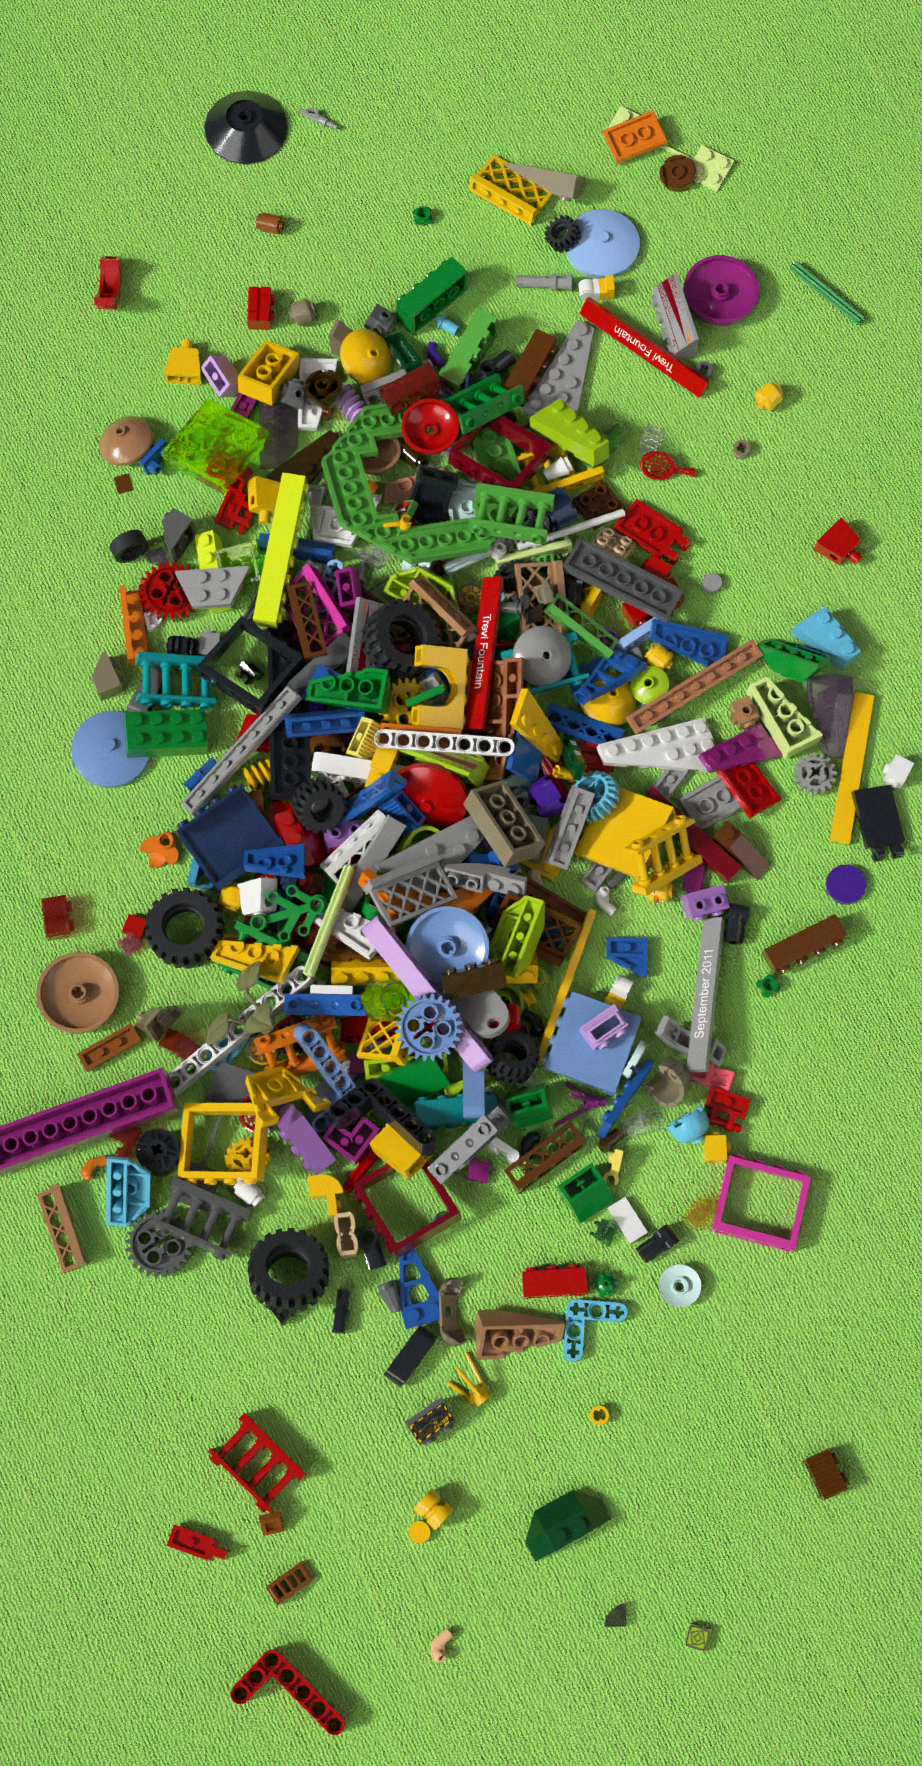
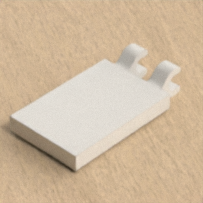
[310,980,353,995]

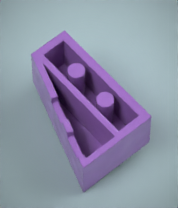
[275,1102,336,1175]

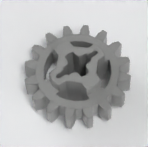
[792,752,837,796]

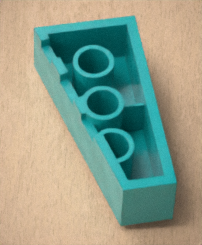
[408,1092,497,1131]

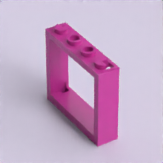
[710,1154,811,1253]

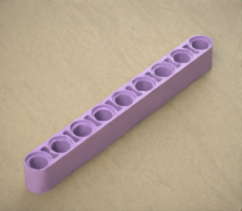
[362,915,494,1073]

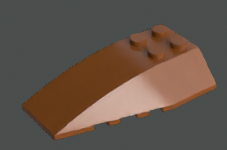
[461,657,524,779]

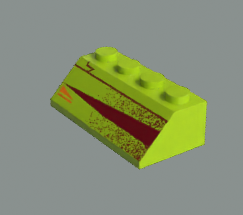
[399,745,490,787]

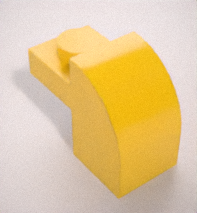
[308,1174,344,1218]

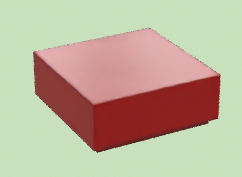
[122,914,147,940]

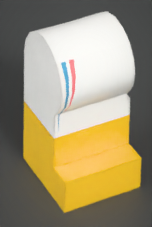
[578,275,615,301]
[603,974,634,1009]

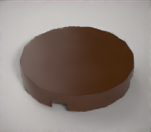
[659,155,696,192]

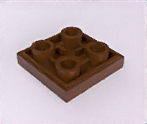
[572,479,625,531]

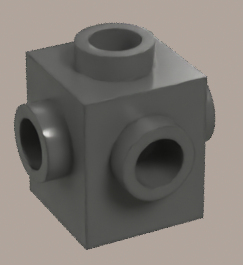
[364,304,396,338]
[278,378,308,409]

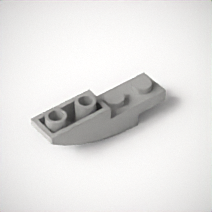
[444,863,527,897]

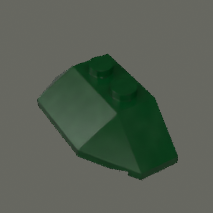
[525,1490,611,1562]

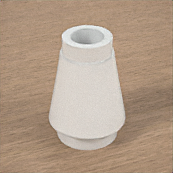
[543,457,573,480]

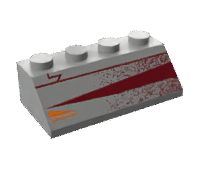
[650,273,699,361]
[346,597,384,672]

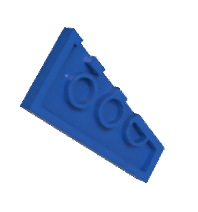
[649,618,728,667]

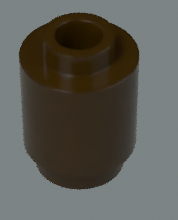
[400,442,427,469]

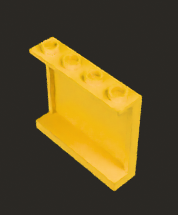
[574,787,676,882]

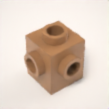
[729,696,760,730]

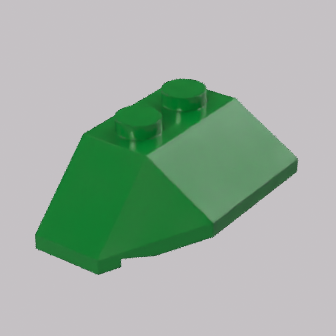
[757,638,831,682]

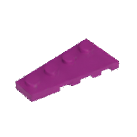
[698,723,783,773]

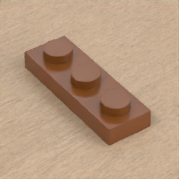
[77,1023,142,1072]

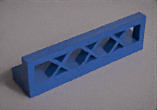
[255,533,336,564]
[545,703,625,745]
[340,770,407,826]

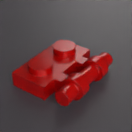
[214,489,256,535]
[704,1086,751,1133]

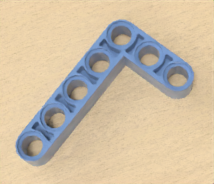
[293,1023,358,1133]

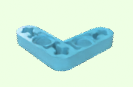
[563,1299,628,1362]

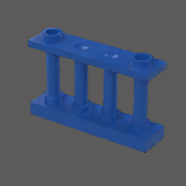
[284,994,376,1016]

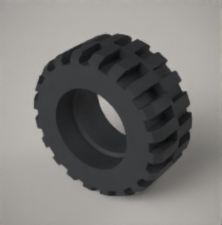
[361,599,441,679]
[145,887,225,969]
[248,1228,329,1314]

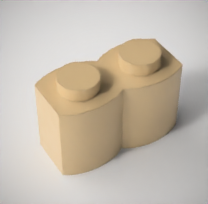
[334,1212,359,1259]

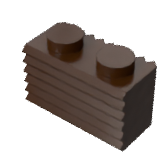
[803,1449,848,1501]

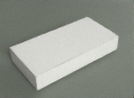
[607,1197,648,1244]

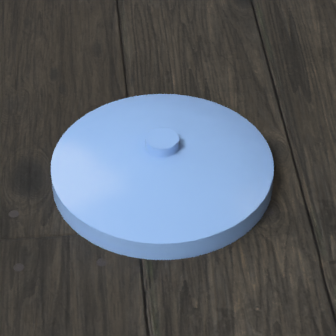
[566,209,640,279]

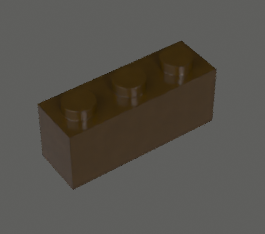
[440,957,508,1001]

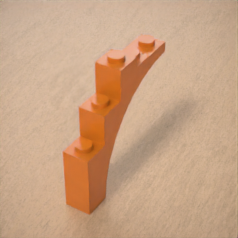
[357,868,494,928]

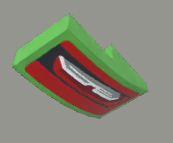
[393,500,418,520]

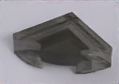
[604,1604,627,1627]

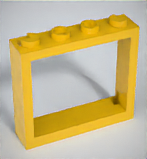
[177,1103,268,1185]

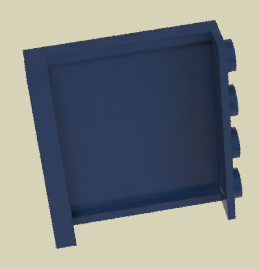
[175,784,285,891]

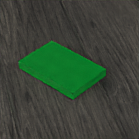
[375,1055,450,1107]

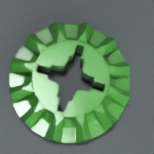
[533,552,563,570]

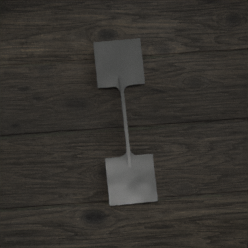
[169,1061,254,1212]

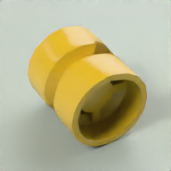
[414,1488,454,1530]

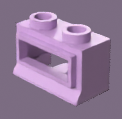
[579,1004,629,1051]

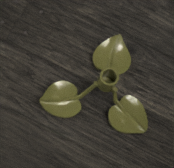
[206,960,275,1046]

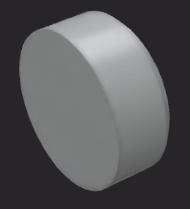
[702,573,722,594]

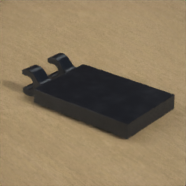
[851,785,905,862]

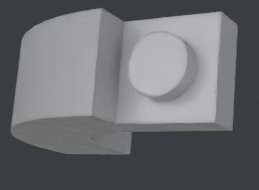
[655,1015,728,1067]

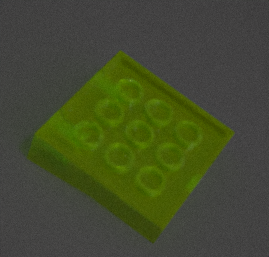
[161,398,271,495]

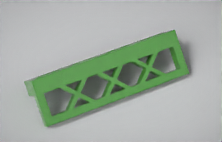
[543,593,619,659]

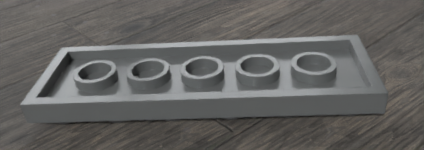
[563,538,684,623]

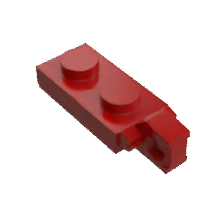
[166,1524,229,1561]

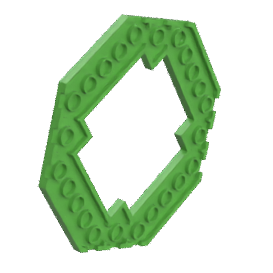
[321,396,527,564]

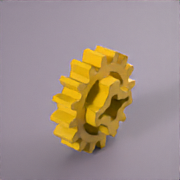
[225,1136,271,1172]

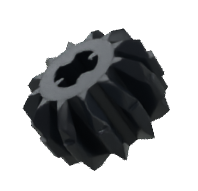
[166,635,199,656]

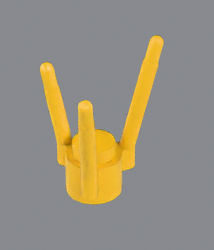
[447,1352,491,1407]

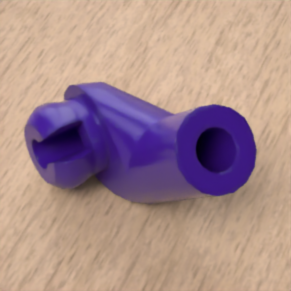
[427,342,446,368]

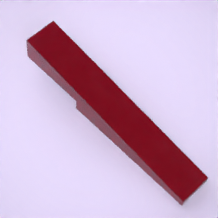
[644,787,742,884]

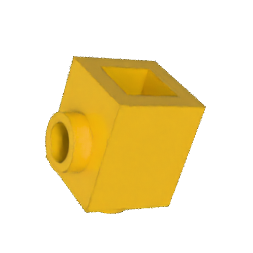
[703,1132,730,1163]

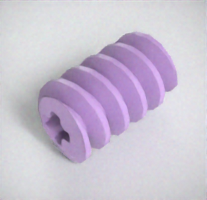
[337,384,365,424]

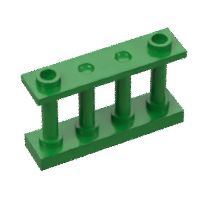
[442,373,526,435]
[217,919,310,994]

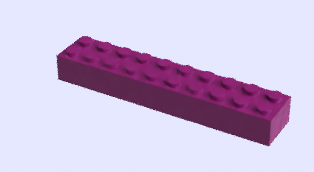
[0,1068,180,1175]

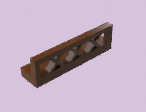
[287,581,328,665]
[504,1121,586,1194]

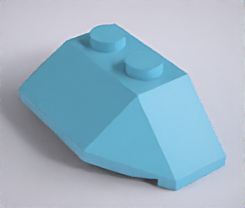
[106,1156,151,1227]

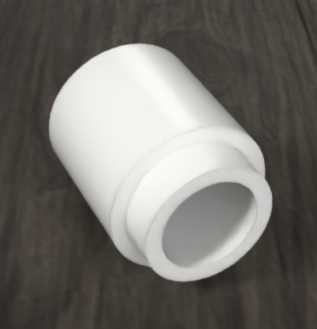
[233,1182,265,1208]

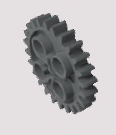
[125,1209,194,1279]

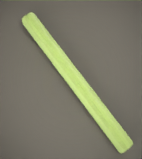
[303,865,355,977]

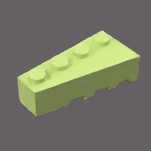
[746,677,823,760]

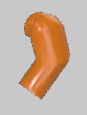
[81,1155,107,1181]

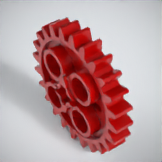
[139,561,196,622]

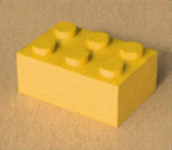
[238,340,299,406]

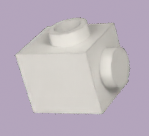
[882,754,914,789]

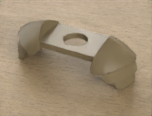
[438,1277,466,1347]

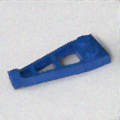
[574,647,646,705]
[397,1242,446,1329]

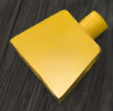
[164,339,202,385]
[247,476,280,525]

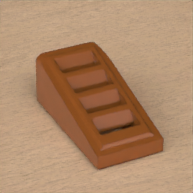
[265,1561,314,1606]

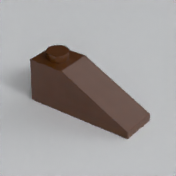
[712,821,770,880]

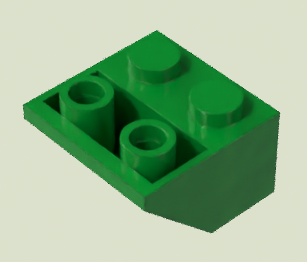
[504,1082,554,1130]
[556,1163,615,1224]

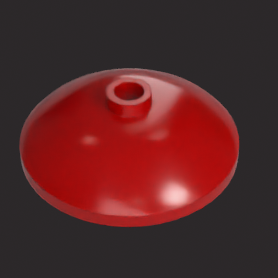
[401,398,459,455]

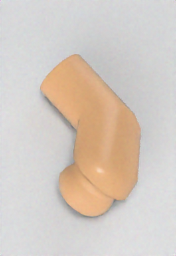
[431,1628,453,1663]

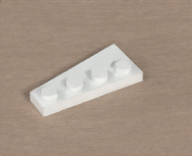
[298,358,338,431]

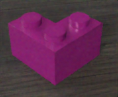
[322,1117,381,1166]

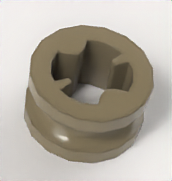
[732,440,751,459]

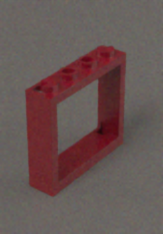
[448,415,552,489]
[353,1161,462,1259]

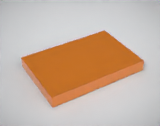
[602,110,668,165]

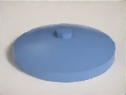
[71,711,151,788]
[406,906,490,989]

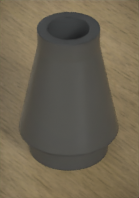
[377,1280,402,1313]

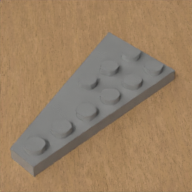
[523,320,594,416]

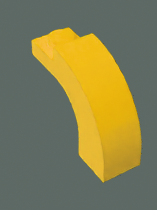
[364,743,403,788]

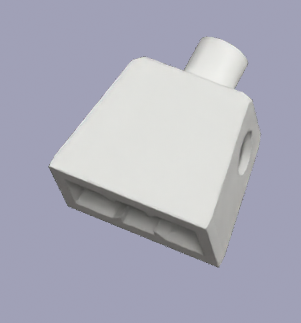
[237,878,277,926]

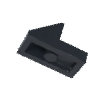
[509,588,545,630]

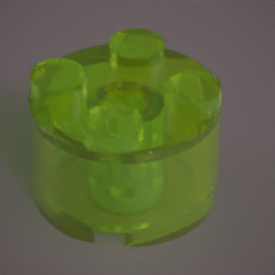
[361,979,409,1022]

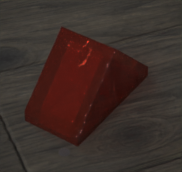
[158,1028,200,1067]

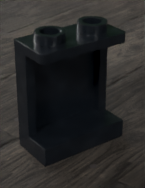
[409,465,458,522]

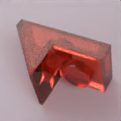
[109,1127,142,1158]

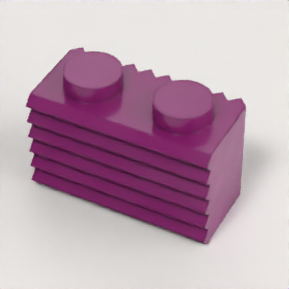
[334,567,363,614]

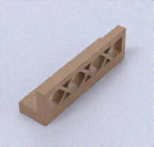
[37,1183,88,1274]

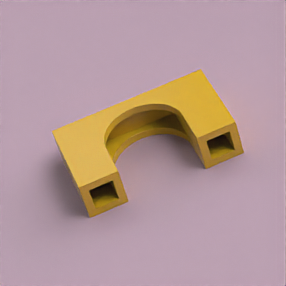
[411,645,469,729]

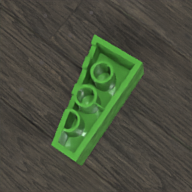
[439,307,498,393]

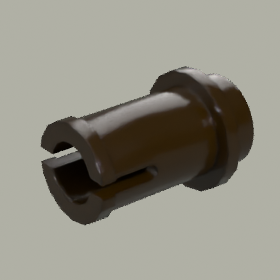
[597,1128,624,1153]

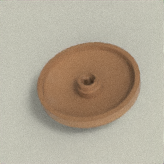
[36,952,120,1034]

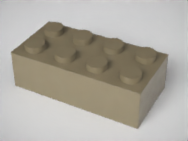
[463,780,545,867]

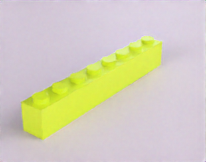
[253,472,309,629]

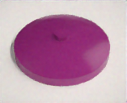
[683,255,759,326]

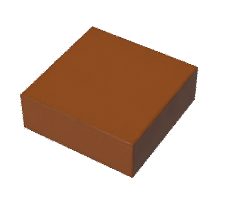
[259,1511,285,1536]

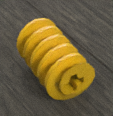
[243,759,270,791]

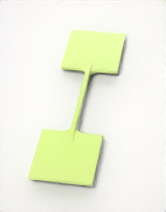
[603,106,734,192]

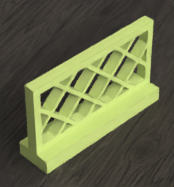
[494,529,572,570]

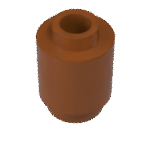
[256,213,285,235]

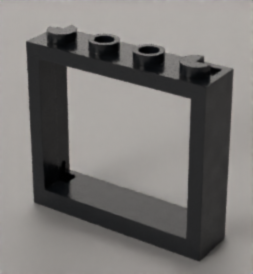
[197,616,305,716]

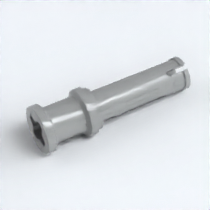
[516,274,572,291]

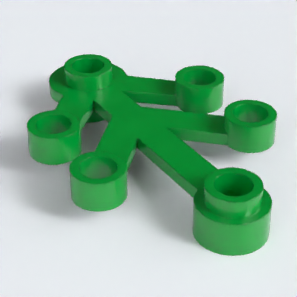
[250,884,328,942]

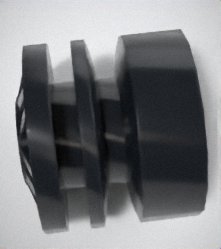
[135,1128,180,1177]

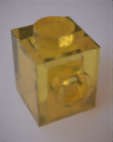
[682,1196,716,1231]

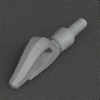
[297,108,338,130]
[357,555,368,588]

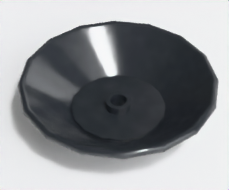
[204,90,288,165]

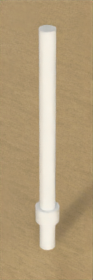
[517,509,625,551]

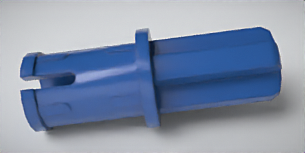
[183,758,217,792]

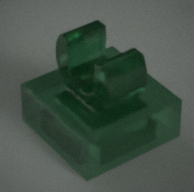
[590,1219,618,1247]

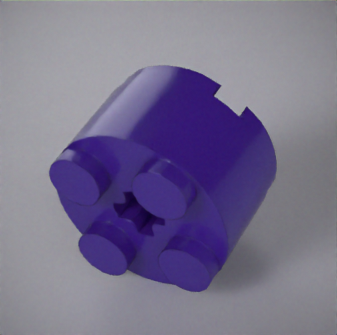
[526,775,565,820]

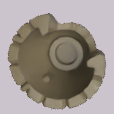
[645,1059,691,1108]

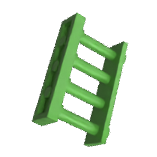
[469,483,555,544]

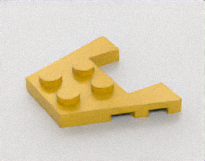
[245,1066,331,1128]

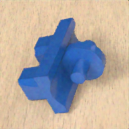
[139,438,175,475]

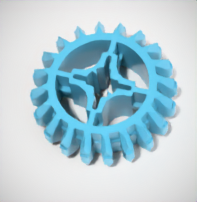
[566,770,620,823]

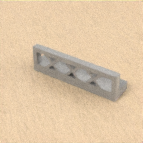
[544,786,595,870]

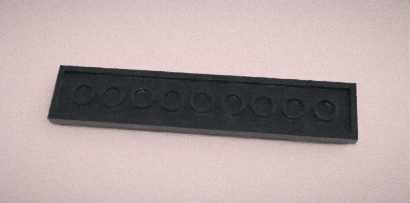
[267,621,311,800]

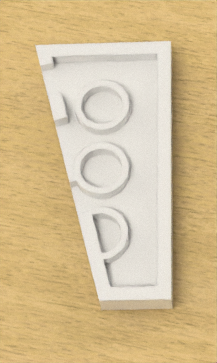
[307,902,396,960]

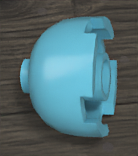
[666,1105,709,1144]

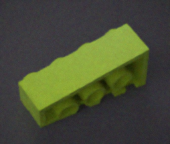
[530,398,609,467]

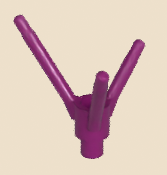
[554,1082,606,1127]

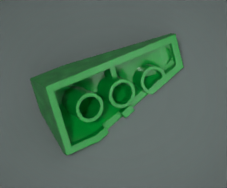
[306,668,392,714]

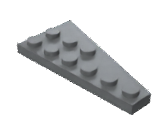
[374,816,485,893]

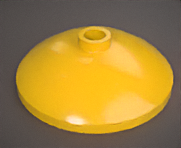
[340,329,392,385]
[580,672,636,727]

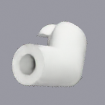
[596,886,617,916]

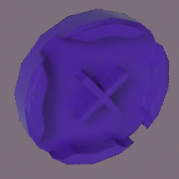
[825,865,866,905]

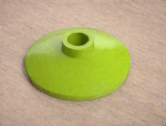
[630,666,670,704]

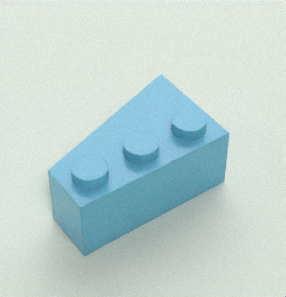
[791,606,861,670]

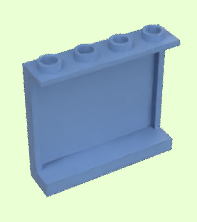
[542,991,642,1096]

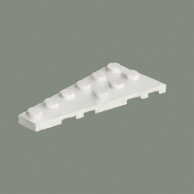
[596,717,716,772]

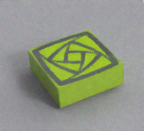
[684,1623,711,1652]

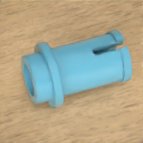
[435,315,461,336]

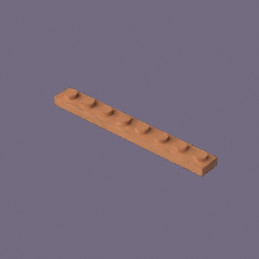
[625,639,763,734]

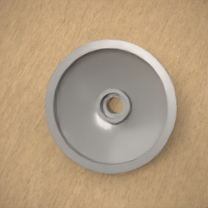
[513,626,571,686]

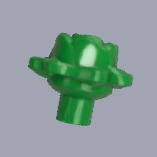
[593,1272,618,1297]

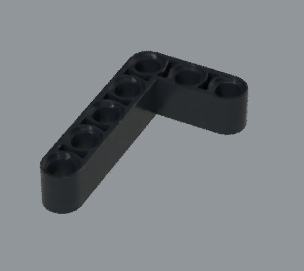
[330,1078,437,1157]

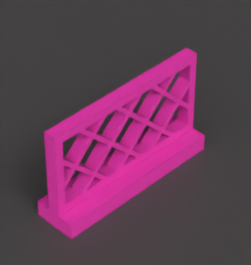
[283,563,353,653]

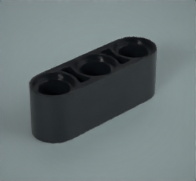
[384,1325,437,1388]

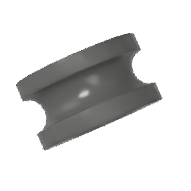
[695,361,713,380]

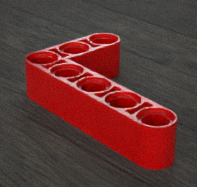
[230,1649,346,1735]

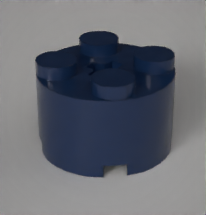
[546,487,578,532]

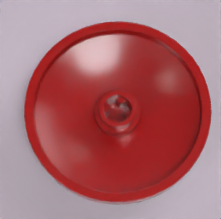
[397,763,468,832]

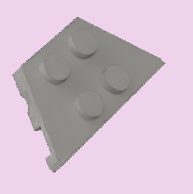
[175,566,251,609]

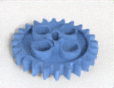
[395,993,463,1061]

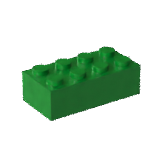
[396,256,468,336]
[124,709,208,758]

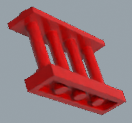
[208,1413,307,1513]

